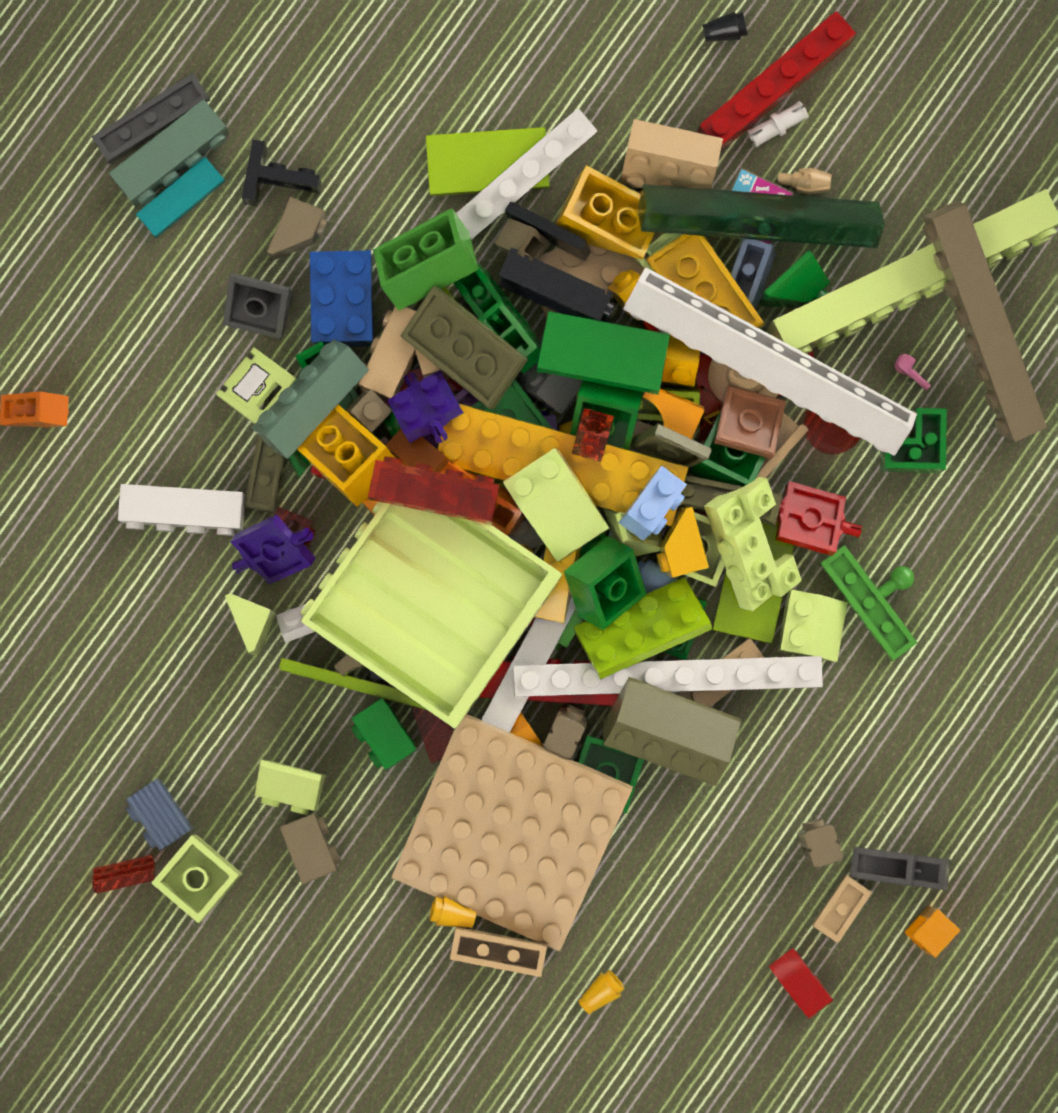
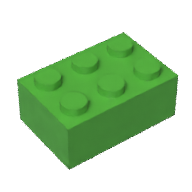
[373,208,479,311]

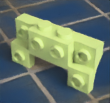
[704,477,802,611]

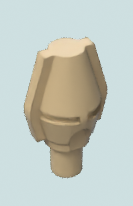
[778,168,832,194]

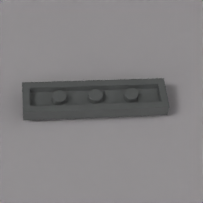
[92,73,211,164]

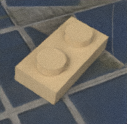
[811,875,872,943]

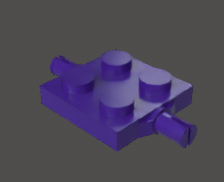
[387,370,463,443]
[230,514,316,585]

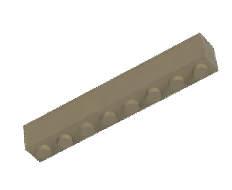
[923,201,1047,442]

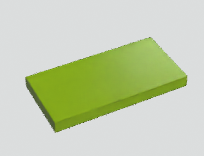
[426,127,550,197]
[712,521,794,644]

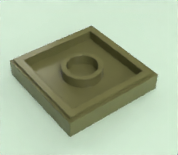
[630,424,712,468]

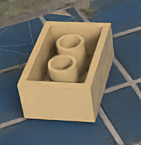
[620,119,723,202]

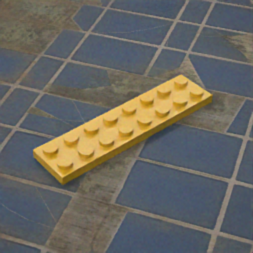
[438,403,688,526]

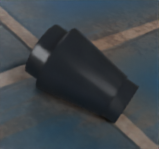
[702,10,748,42]

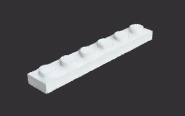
[456,108,597,240]

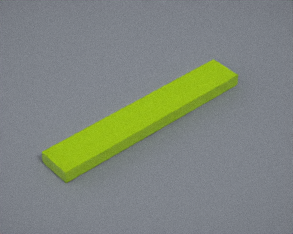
[279,658,427,710]

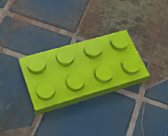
[574,577,712,680]

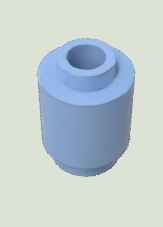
[638,559,677,593]

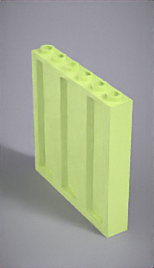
[300,468,563,730]

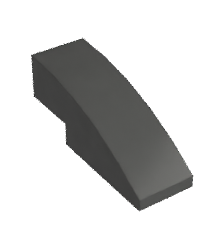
[850,847,951,890]

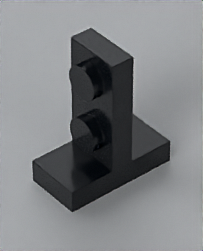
[242,139,322,206]

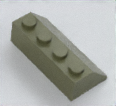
[603,677,741,786]

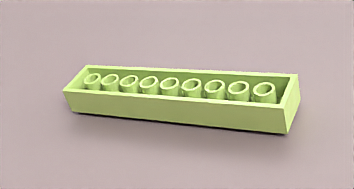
[766,189,1058,355]

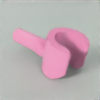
[895,354,931,391]

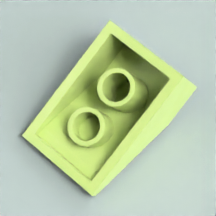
[503,448,610,562]

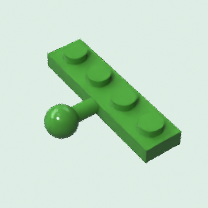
[819,545,918,661]

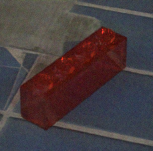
[368,456,500,525]

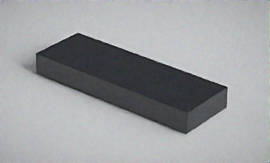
[505,202,591,261]

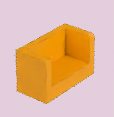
[905,906,961,958]

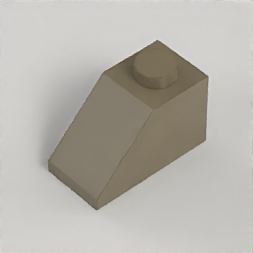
[267,197,328,260]

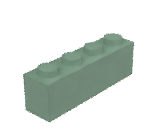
[109,99,229,207]
[252,339,369,459]

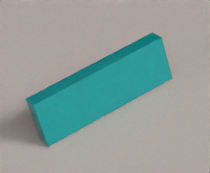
[136,157,225,239]

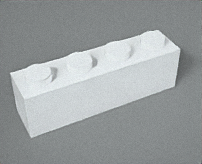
[118,484,246,536]

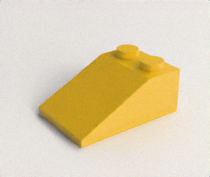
[555,165,666,260]
[296,404,400,507]

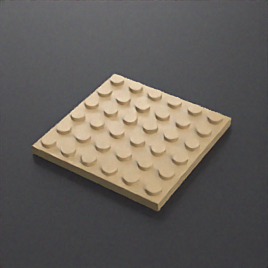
[391,714,633,952]

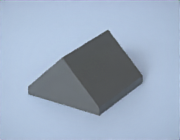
[223,273,293,339]

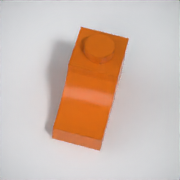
[0,391,69,428]

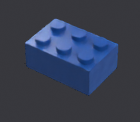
[310,250,374,347]

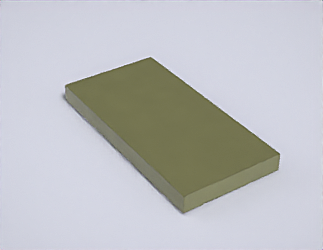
[400,286,528,409]

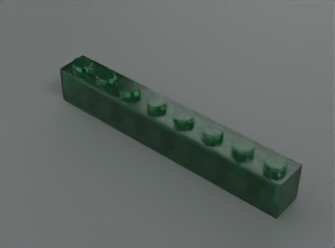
[638,184,885,248]

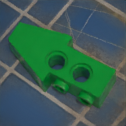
[454,263,542,374]

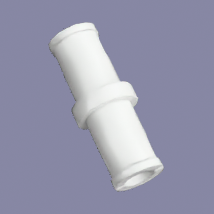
[747,101,809,148]

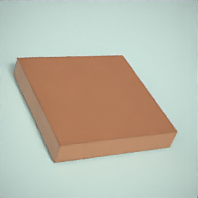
[714,385,786,459]

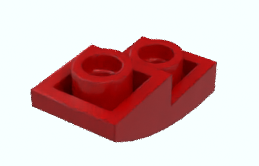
[769,948,834,1019]

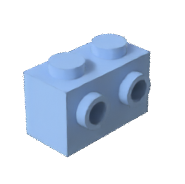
[618,466,687,541]

